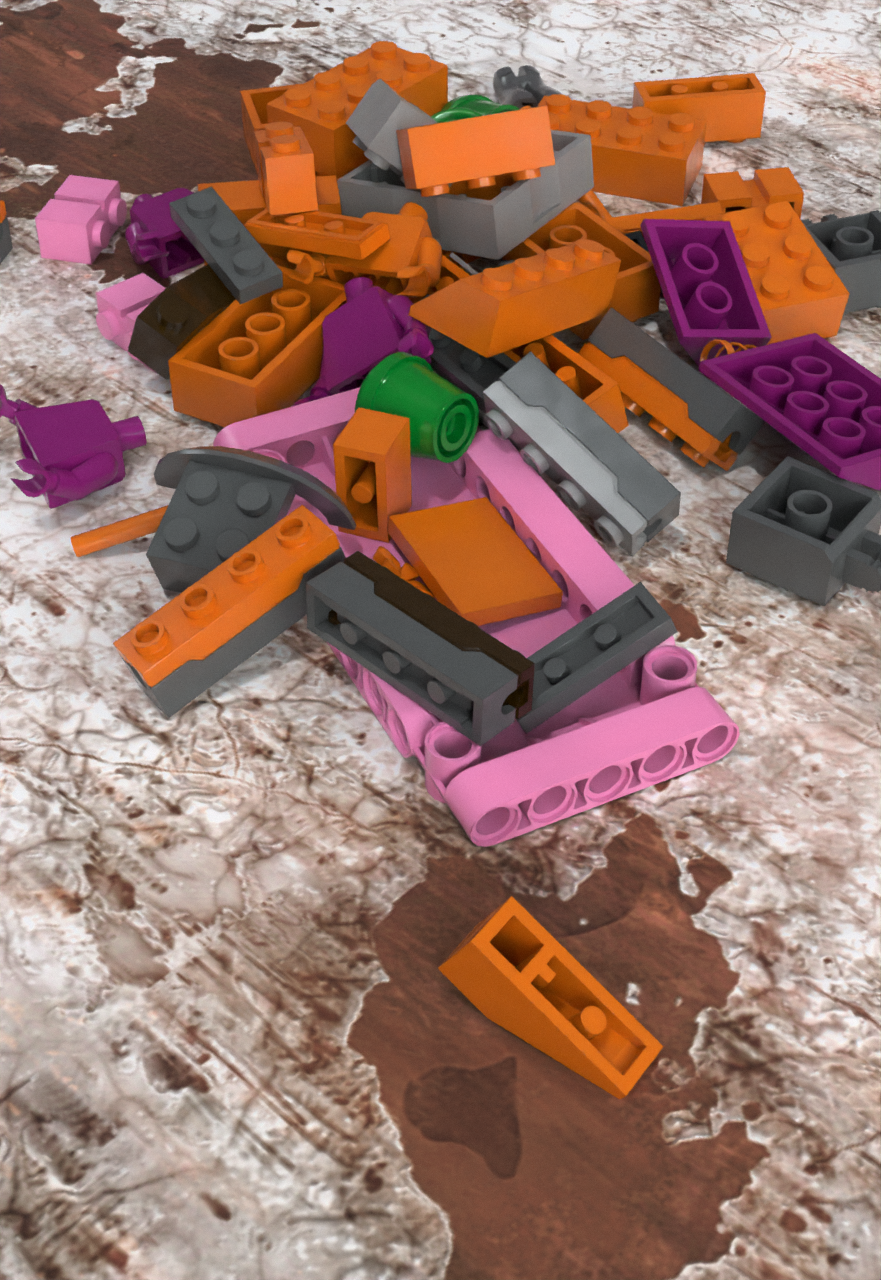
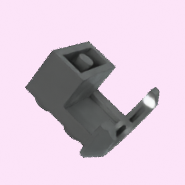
[146,446,357,593]

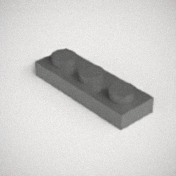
[169,186,283,305]
[516,582,678,734]

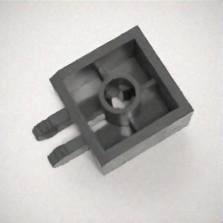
[801,210,881,315]
[726,456,881,606]

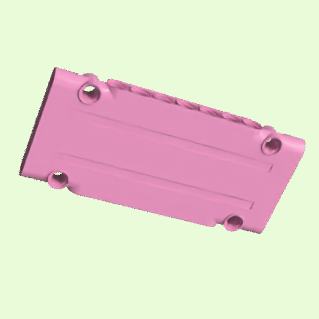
[213,371,740,847]

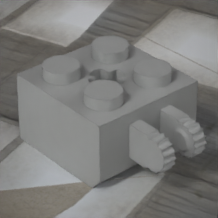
[346,79,452,188]

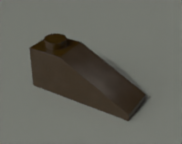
[128,264,236,380]

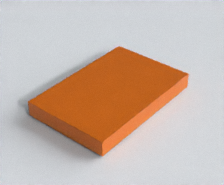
[387,497,563,626]

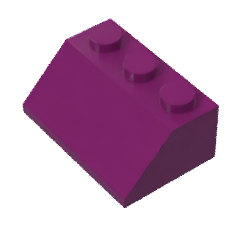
[640,219,772,367]

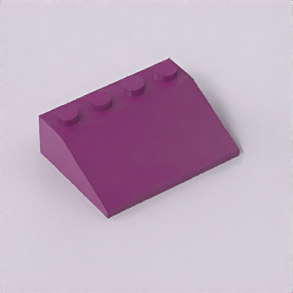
[699,333,881,491]

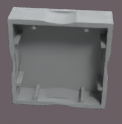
[337,130,594,260]

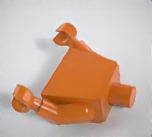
[287,202,442,304]

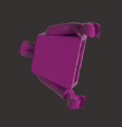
[125,188,204,279]
[293,277,434,406]
[0,384,147,509]

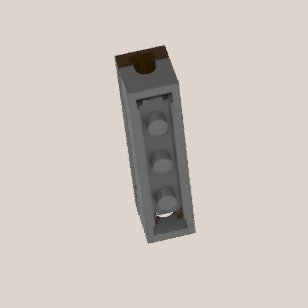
[306,551,535,746]

